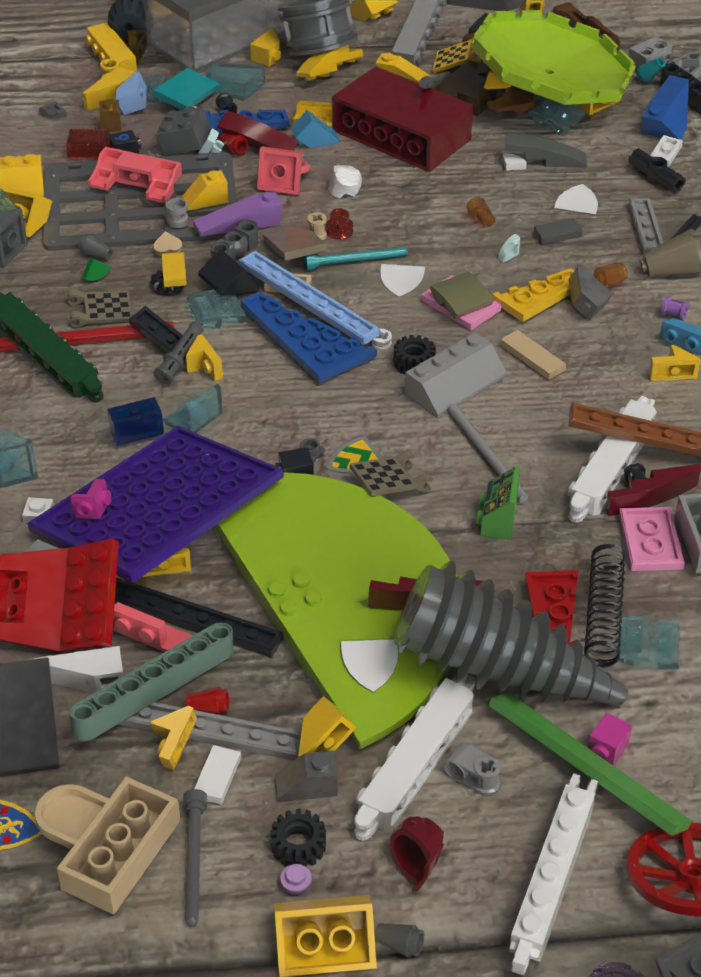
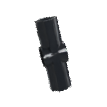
[628,148,686,193]

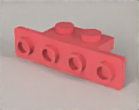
[113,602,193,652]

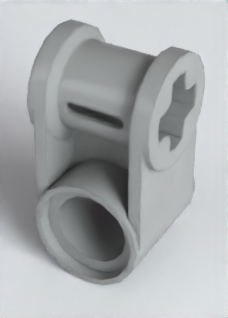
[443,742,501,796]

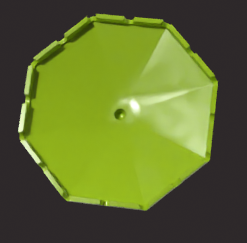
[470,10,636,105]

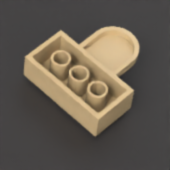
[35,776,181,915]

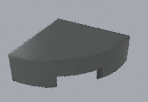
[39,102,67,118]

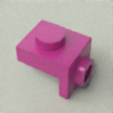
[70,479,111,519]

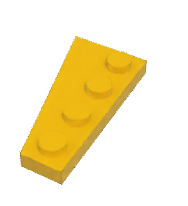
[491,268,574,322]

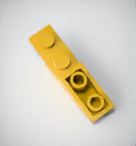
[296,44,363,80]

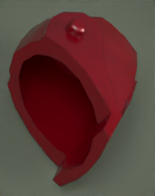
[389,816,444,893]

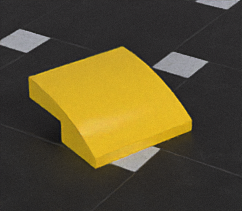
[292,100,332,128]

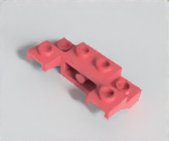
[88,147,182,203]

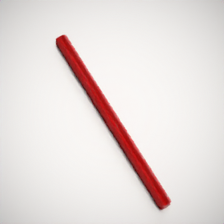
[0,321,174,352]

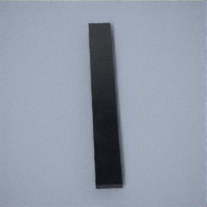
[115,577,284,658]

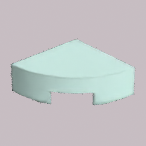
[498,234,520,263]

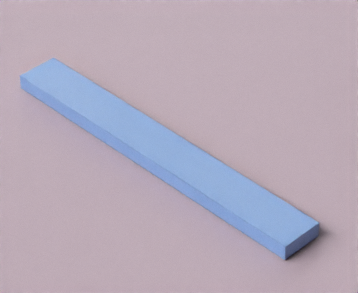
[239,251,380,345]

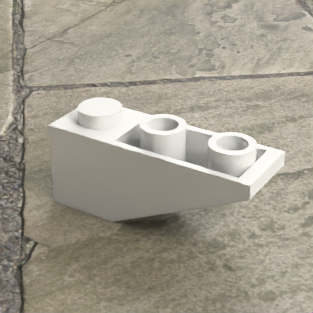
[34,646,124,693]

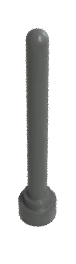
[183,789,207,927]

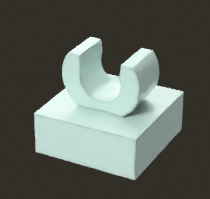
[198,129,224,154]

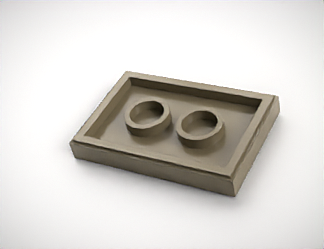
[263,225,327,261]

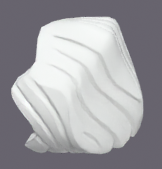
[328,165,362,198]

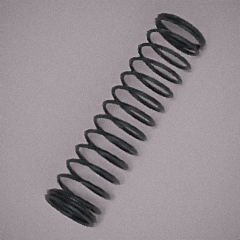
[584,544,626,667]

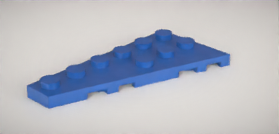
[241,292,377,383]

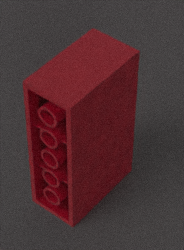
[332,66,473,172]

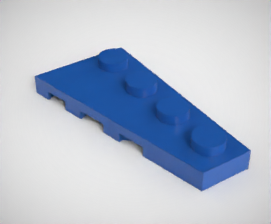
[204,110,290,138]

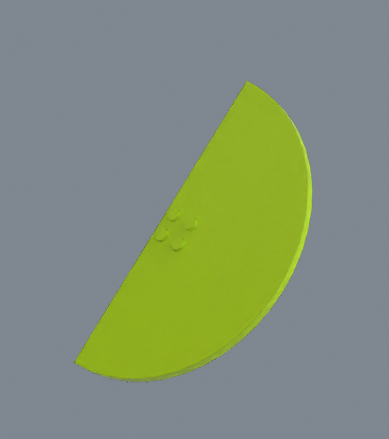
[212,472,457,749]

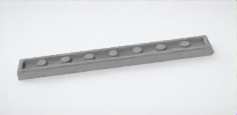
[95,691,301,760]

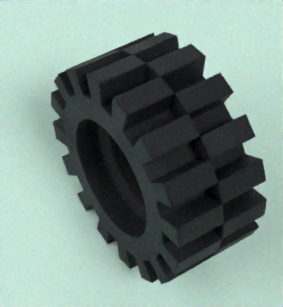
[393,335,436,375]
[270,809,326,867]

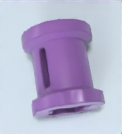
[661,295,690,321]

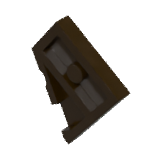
[128,29,148,65]

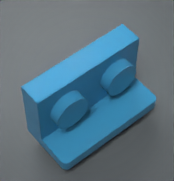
[659,318,701,355]

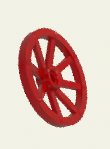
[627,823,701,917]

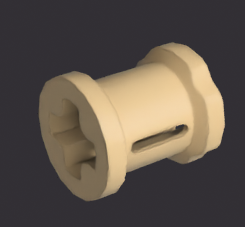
[307,212,327,240]

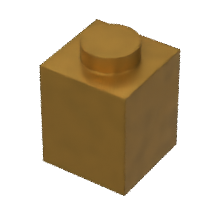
[99,99,122,133]

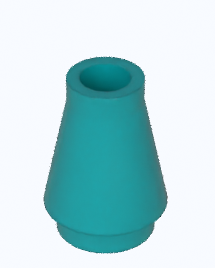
[636,57,665,83]

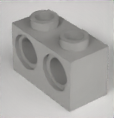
[629,36,673,70]

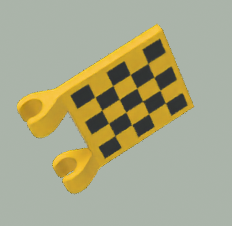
[432,38,482,73]

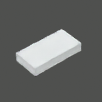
[194,745,241,805]

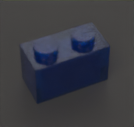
[107,397,164,446]

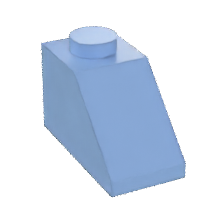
[114,71,147,115]

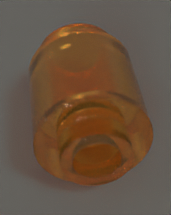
[593,262,628,288]

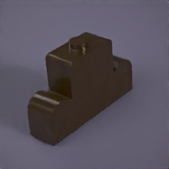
[435,60,497,116]

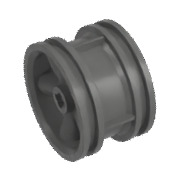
[277,0,358,56]

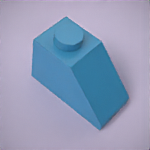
[291,110,340,148]

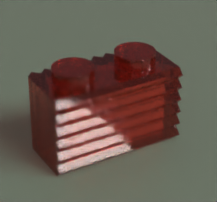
[66,128,110,158]

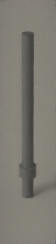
[419,72,451,89]

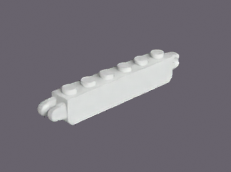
[568,396,656,523]
[354,675,476,841]
[509,773,598,976]

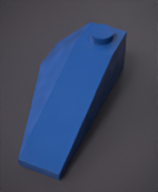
[642,75,689,140]

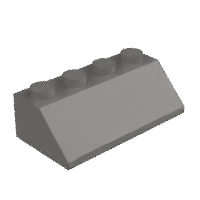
[405,332,507,418]

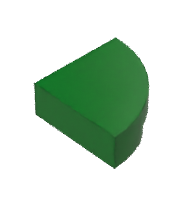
[81,258,111,281]

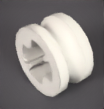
[371,329,392,351]

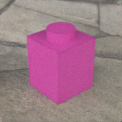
[588,712,632,766]

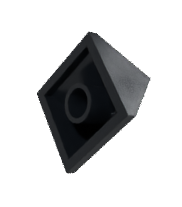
[198,249,259,296]

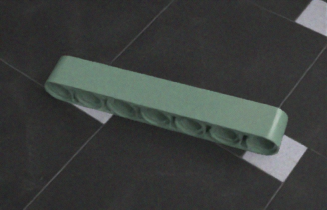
[70,623,234,741]

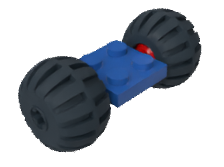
[108,0,156,43]

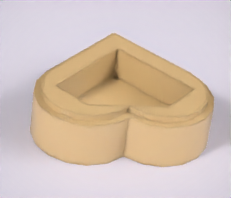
[154,231,182,257]

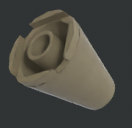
[640,229,701,275]

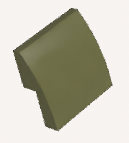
[429,272,494,319]

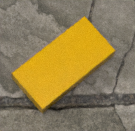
[162,252,187,287]

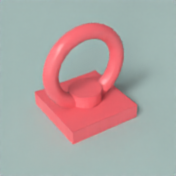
[257,146,311,195]

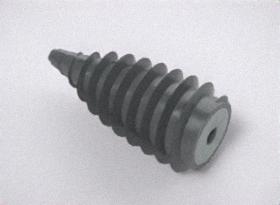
[394,561,628,705]

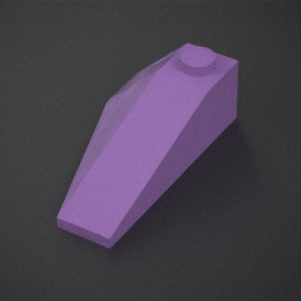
[193,192,283,236]

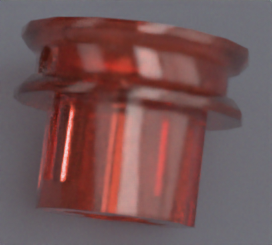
[326,208,354,240]

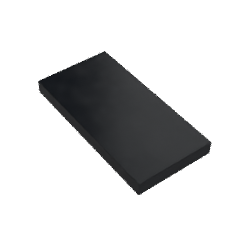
[0,657,60,776]

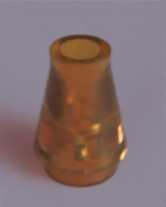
[467,197,496,227]

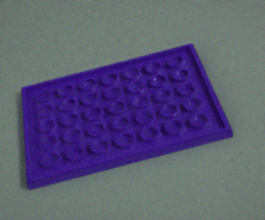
[27,426,284,583]

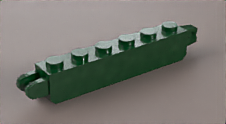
[0,292,104,403]

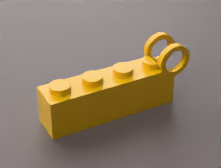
[85,22,137,78]

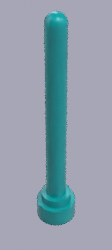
[304,247,408,271]

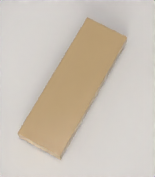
[500,330,566,380]

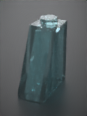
[204,63,265,101]

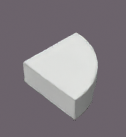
[502,153,527,171]

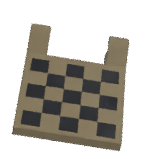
[68,289,132,328]
[349,450,433,497]

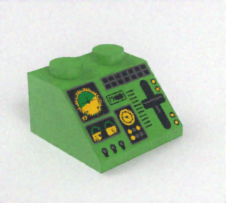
[476,466,520,540]

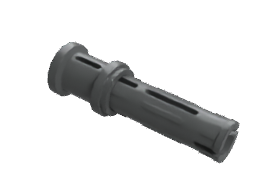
[153,322,204,384]

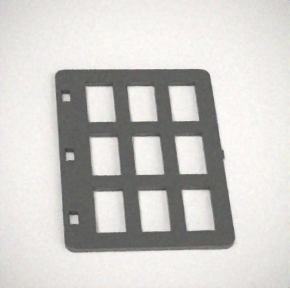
[43,152,237,251]

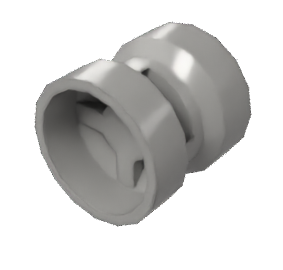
[166,198,189,228]

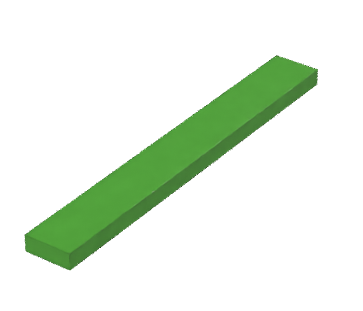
[489,693,692,836]

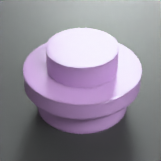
[280,864,312,895]

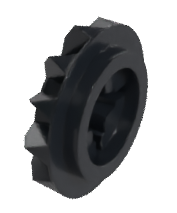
[150,270,185,294]

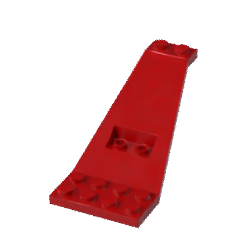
[0,538,119,654]

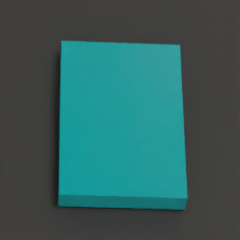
[153,68,219,110]

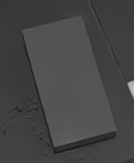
[534,218,583,244]

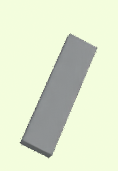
[628,198,664,254]

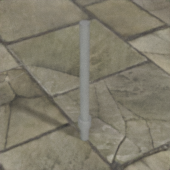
[448,405,528,503]

